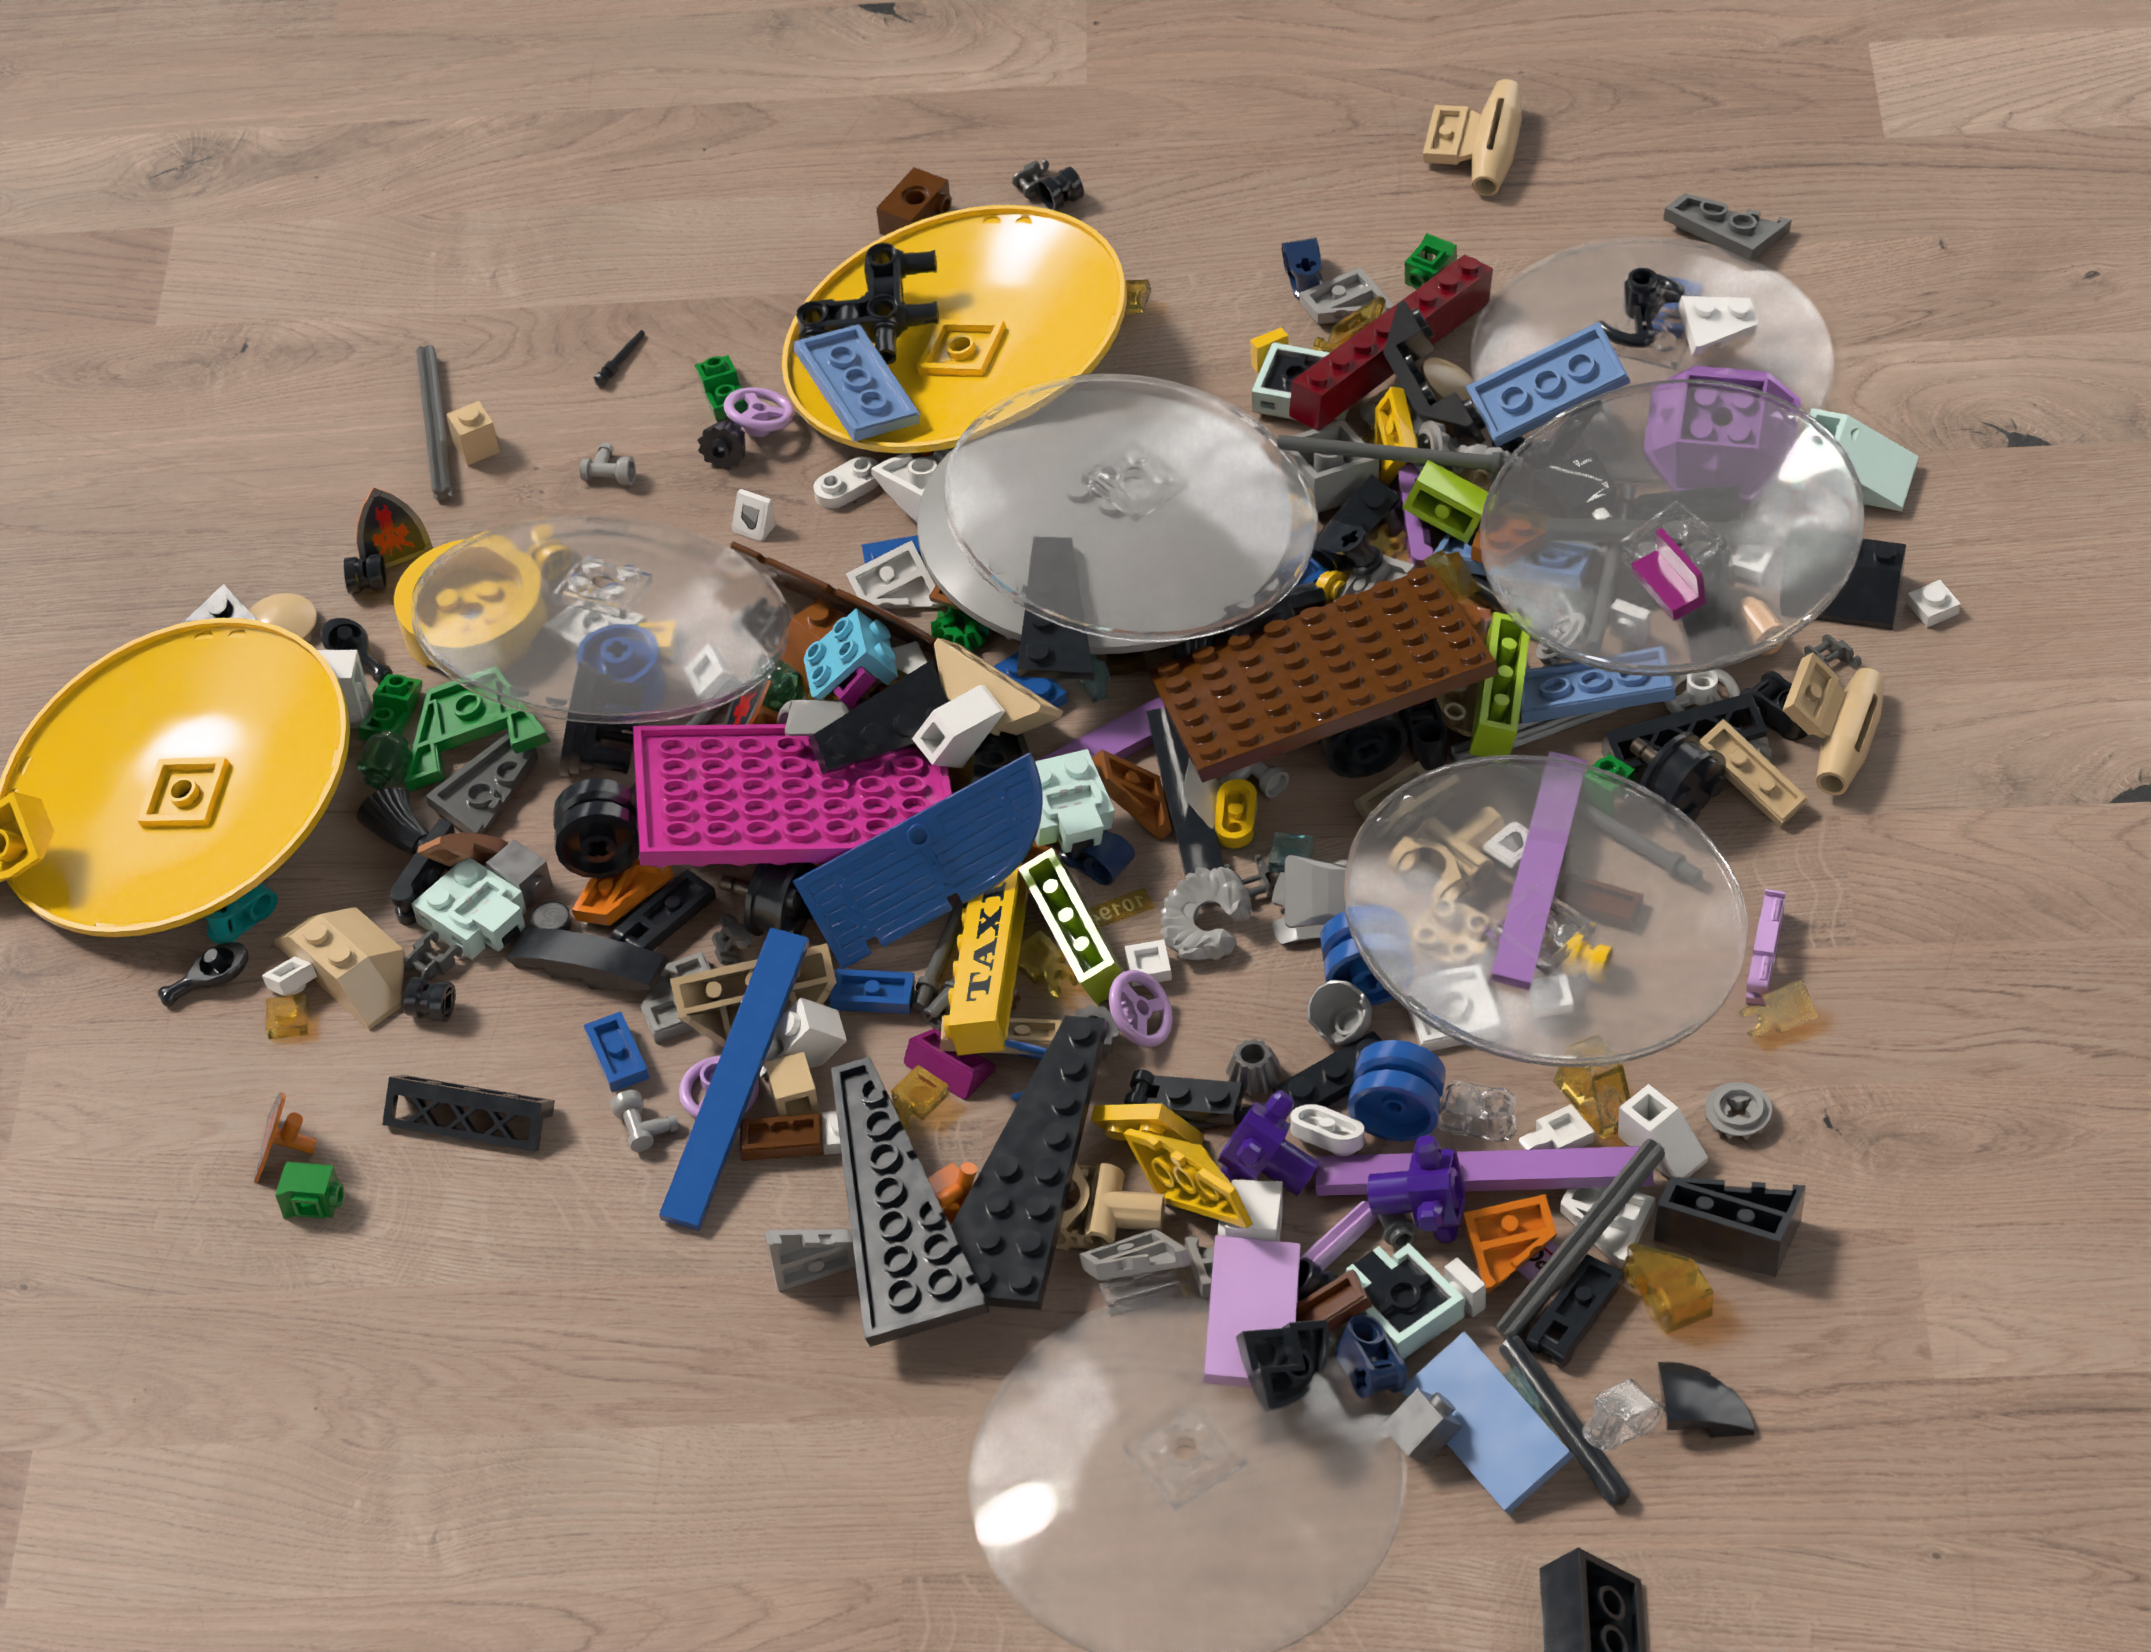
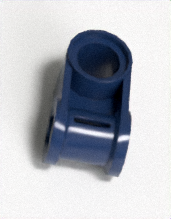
[1281,237,1323,301]
[1060,830,1135,886]
[1335,1314,1408,1398]

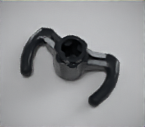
[1596,268,1685,348]

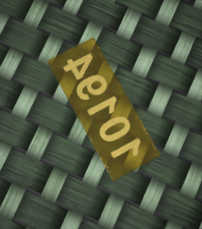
[1090,888,1155,927]

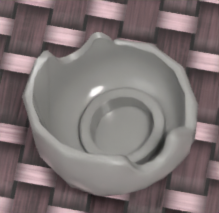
[1307,980,1372,1046]

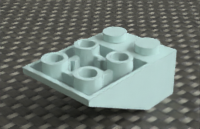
[1792,408,1919,511]

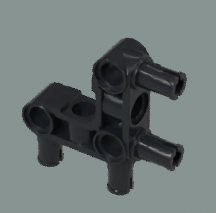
[796,243,939,365]

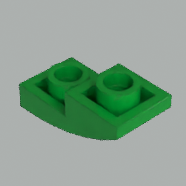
[695,355,748,421]
[358,674,423,746]

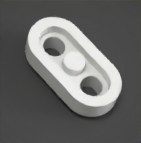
[814,457,879,509]
[1290,1105,1365,1157]

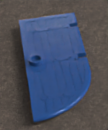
[793,752,1043,969]

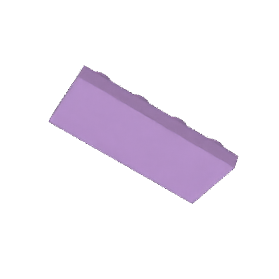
[1203,1235,1300,1388]

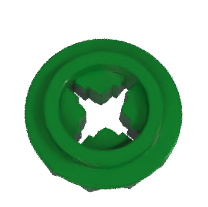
[931,608,991,651]

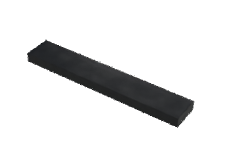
[1146,708,1224,879]

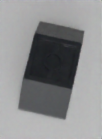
[1383,300,1486,444]

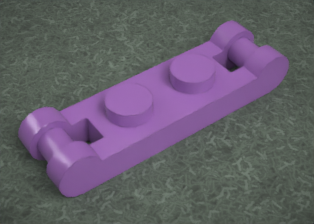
[1398,464,1433,568]

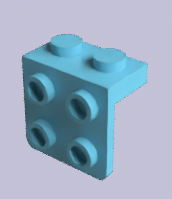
[804,608,898,700]

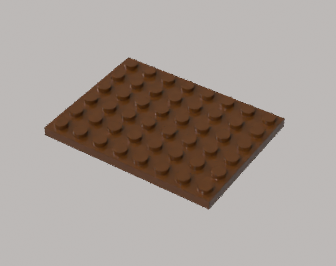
[1148,566,1499,783]

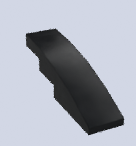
[507,927,669,990]

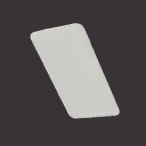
[1183,758,1220,829]

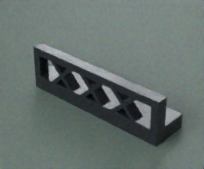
[1601,692,1768,772]
[382,1074,555,1151]

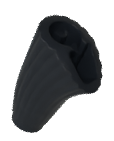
[357,787,429,856]

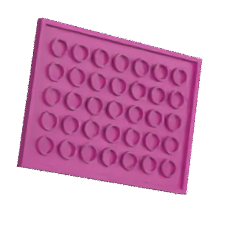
[633,724,952,867]

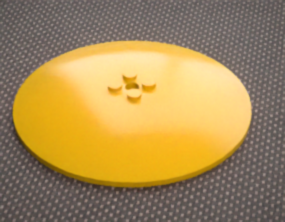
[782,205,1127,453]
[0,618,350,937]

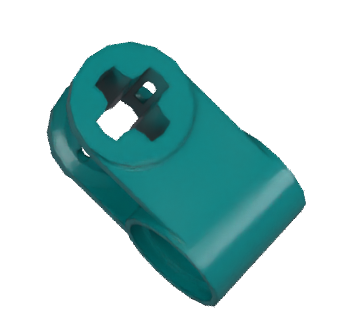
[204,883,278,944]

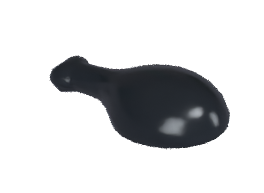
[320,618,393,684]
[157,942,249,1006]

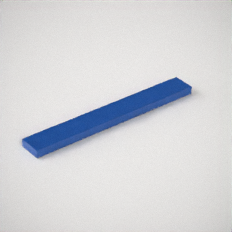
[659,927,810,1231]

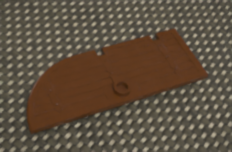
[730,541,936,655]

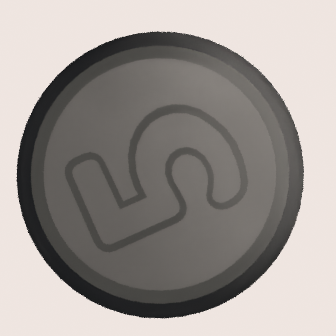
[531,901,572,931]

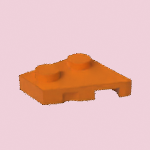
[1462,1194,1557,1293]

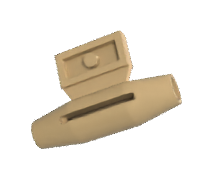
[1423,79,1522,196]
[1783,652,1885,795]

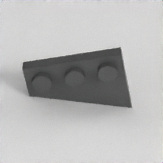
[1663,193,1792,261]
[426,731,539,835]

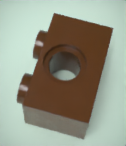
[876,167,952,236]

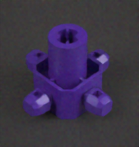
[1218,1090,1319,1196]
[1367,1135,1465,1243]

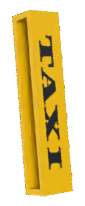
[944,864,1029,1055]

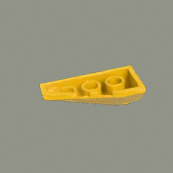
[0,792,54,882]
[1123,1128,1253,1228]

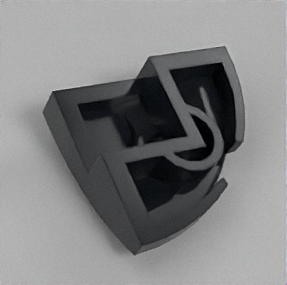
[1236,1320,1330,1412]
[1657,1362,1755,1438]

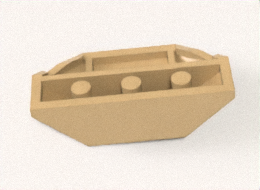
[934,638,1064,736]
[274,907,405,1030]
[670,943,836,1048]

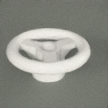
[1664,665,1740,714]

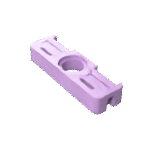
[1745,889,1786,1006]

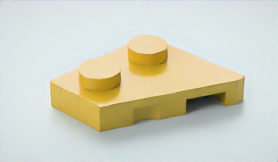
[1091,1103,1204,1146]

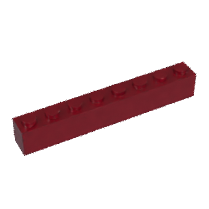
[1289,254,1493,431]

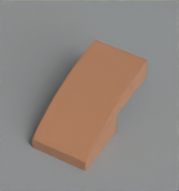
[418,833,508,867]

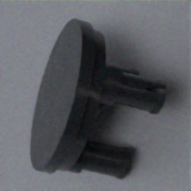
[559,662,644,777]

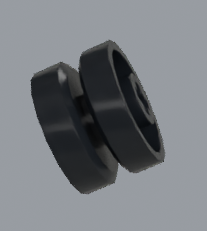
[1318,712,1408,778]
[553,778,639,879]

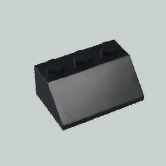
[1779,529,1906,630]
[1539,1547,1646,1652]

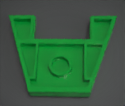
[404,665,551,792]

